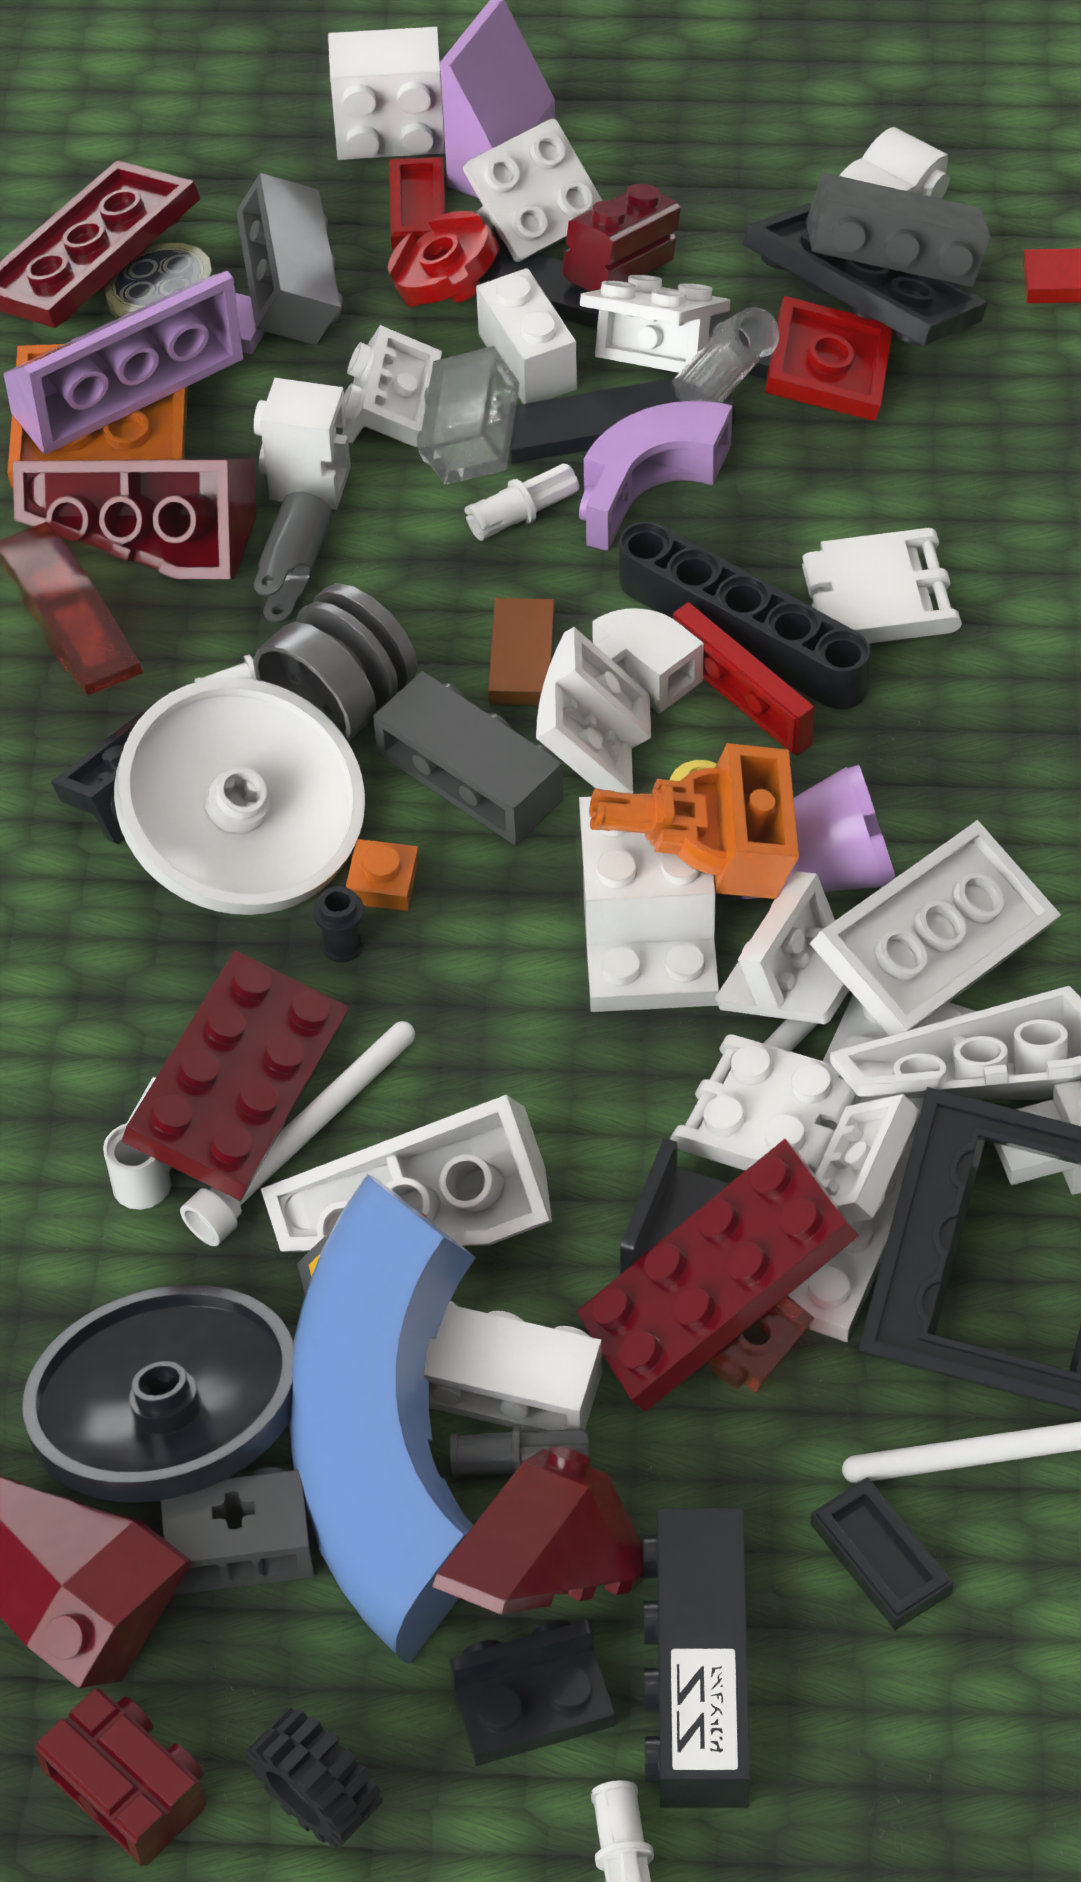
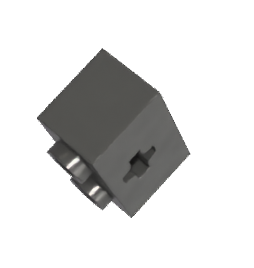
[161,1467,314,1595]

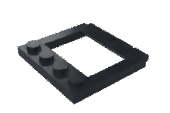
[858,1087,1081,1412]

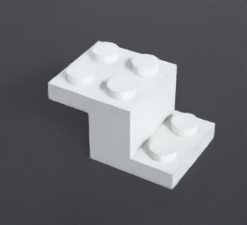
[579,797,719,1012]

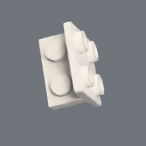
[463,118,602,262]
[580,275,730,375]
[715,871,849,1024]

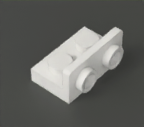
[342,325,442,447]
[815,1094,920,1250]

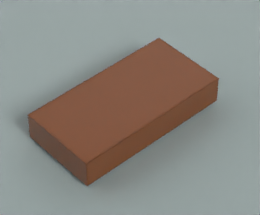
[488,598,555,705]

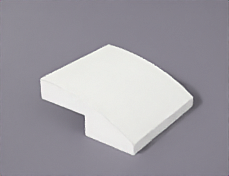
[536,627,651,794]

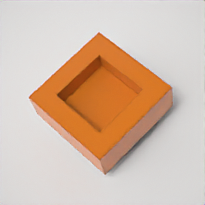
[346,839,419,911]

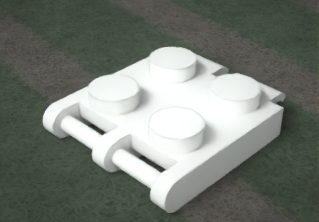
[802,528,962,644]
[670,1035,861,1174]

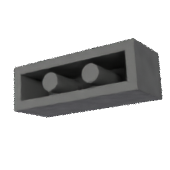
[806,172,991,287]
[236,173,343,345]
[373,671,564,846]

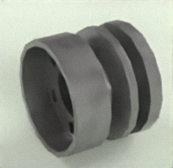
[253,583,418,742]

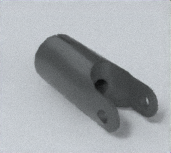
[254,492,333,623]

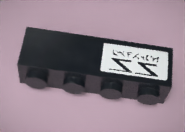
[643,1508,750,1808]

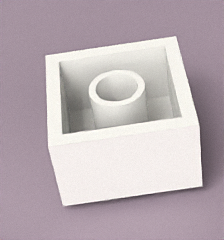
[328,27,445,160]

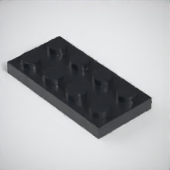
[742,203,988,346]

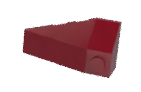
[12,458,256,579]
[0,1475,193,1688]

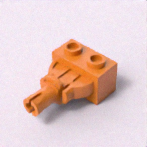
[589,743,799,899]

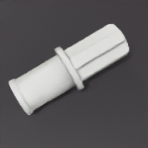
[465,463,579,541]
[591,1780,654,1882]

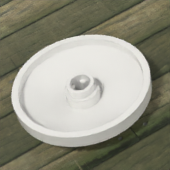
[114,677,365,915]

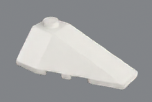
[830,986,1081,1100]
[261,1095,552,1253]

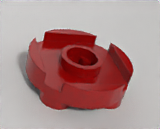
[388,211,500,307]

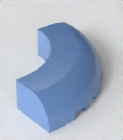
[289,1173,476,1664]

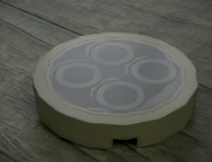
[104,243,215,319]

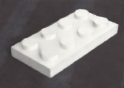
[809,820,1061,1036]

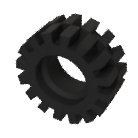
[245,1707,383,1848]

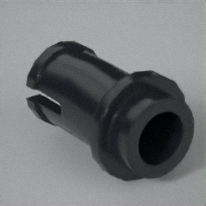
[313,886,364,962]

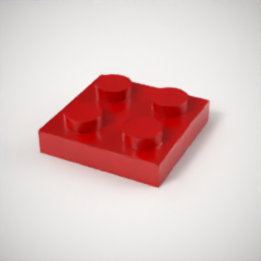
[764,296,893,421]

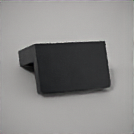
[620,1138,728,1274]

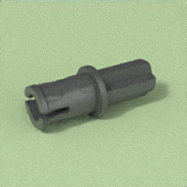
[450,1425,591,1478]

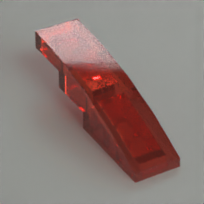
[0,521,143,696]

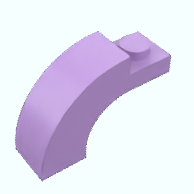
[579,401,732,551]

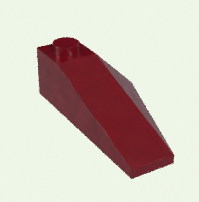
[432,1446,647,1615]

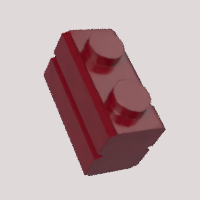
[562,184,681,291]
[35,1688,206,1867]

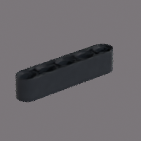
[619,521,870,709]

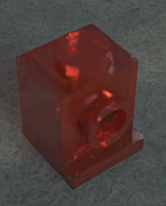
[707,1295,815,1394]

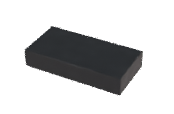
[810,1477,954,1631]

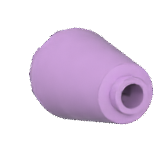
[742,765,896,899]

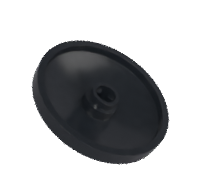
[22,1285,294,1502]

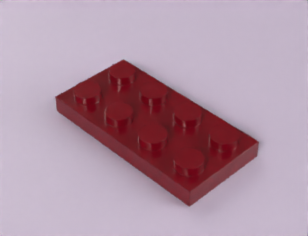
[0,160,200,328]
[121,950,349,1201]
[576,1139,859,1412]

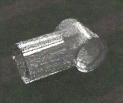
[672,307,780,403]

